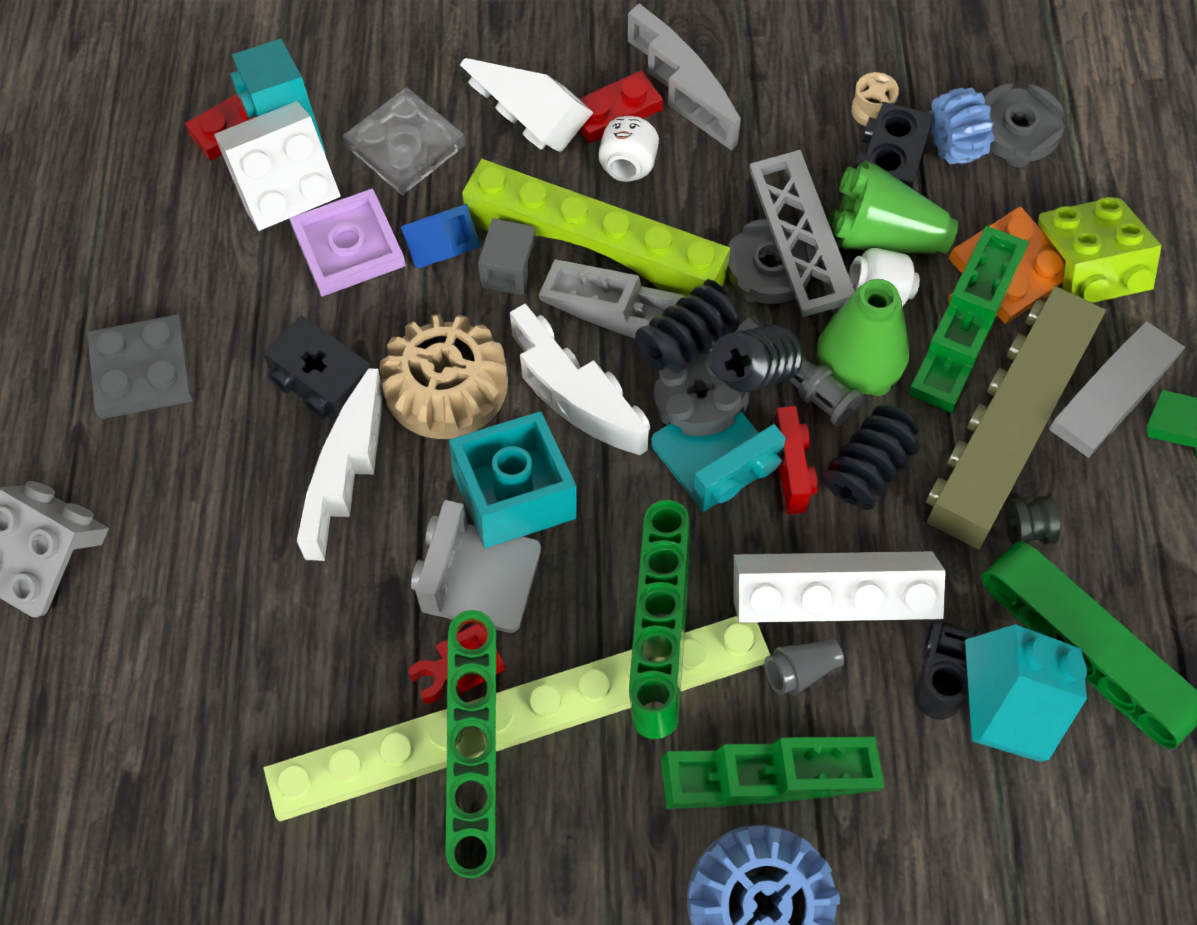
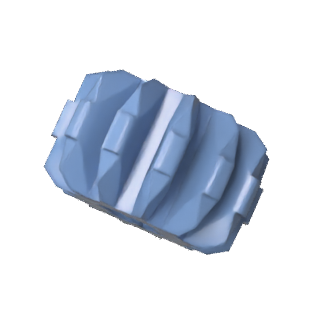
[929,88,995,165]

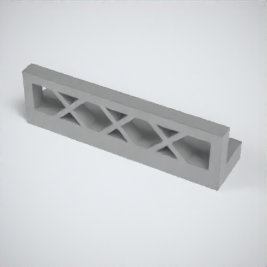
[749,150,855,317]

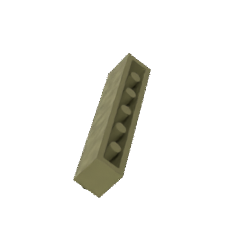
[925,286,1106,550]

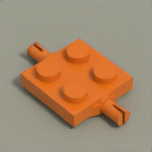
[948,206,1066,325]

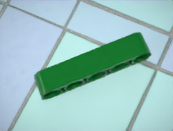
[629,500,691,739]
[981,541,1197,750]
[446,610,496,878]

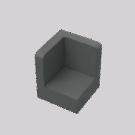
[478,218,535,296]

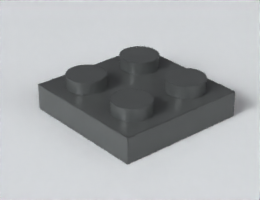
[87,314,193,420]

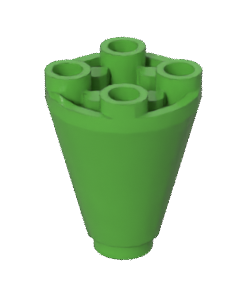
[828,160,958,255]
[816,279,909,396]

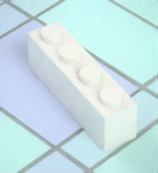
[734,551,945,622]

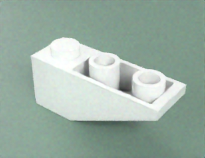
[460,58,593,153]

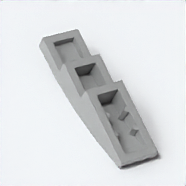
[628,3,741,151]
[539,259,729,354]
[1049,321,1185,458]

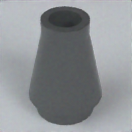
[764,638,844,696]

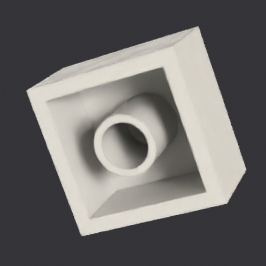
[214,101,341,231]

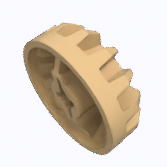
[380,314,508,439]

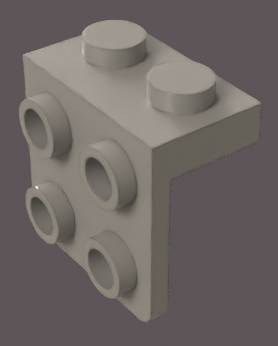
[0,481,109,617]
[411,500,541,633]

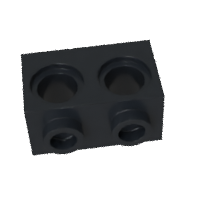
[853,102,934,188]

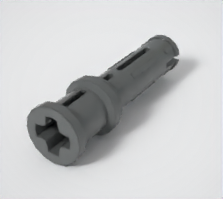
[736,316,864,427]

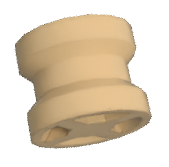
[851,72,899,127]

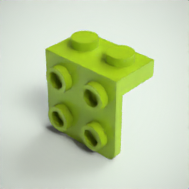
[1038,197,1162,303]

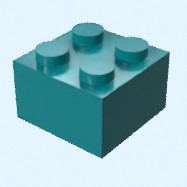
[449,411,576,549]

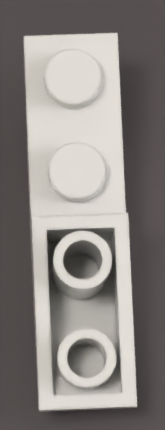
[510,303,650,455]

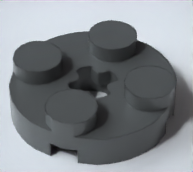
[984,83,1065,167]
[727,219,816,304]
[654,353,749,436]

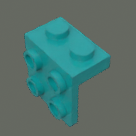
[651,411,786,513]

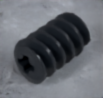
[635,279,740,373]
[710,324,803,392]
[821,403,920,510]

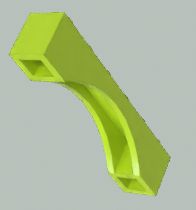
[462,159,730,296]

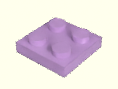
[289,189,406,297]

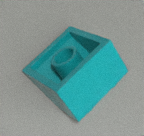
[965,624,1087,762]

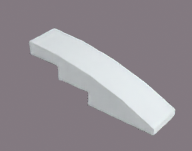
[297,368,384,561]

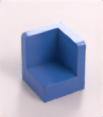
[401,204,482,268]

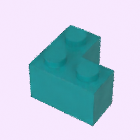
[230,39,326,152]

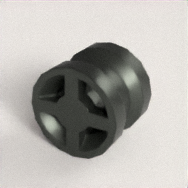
[1005,495,1060,545]

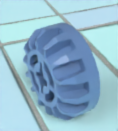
[687,825,840,925]

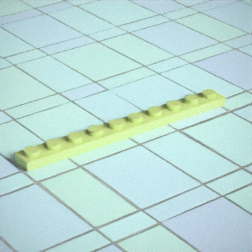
[263,616,770,822]

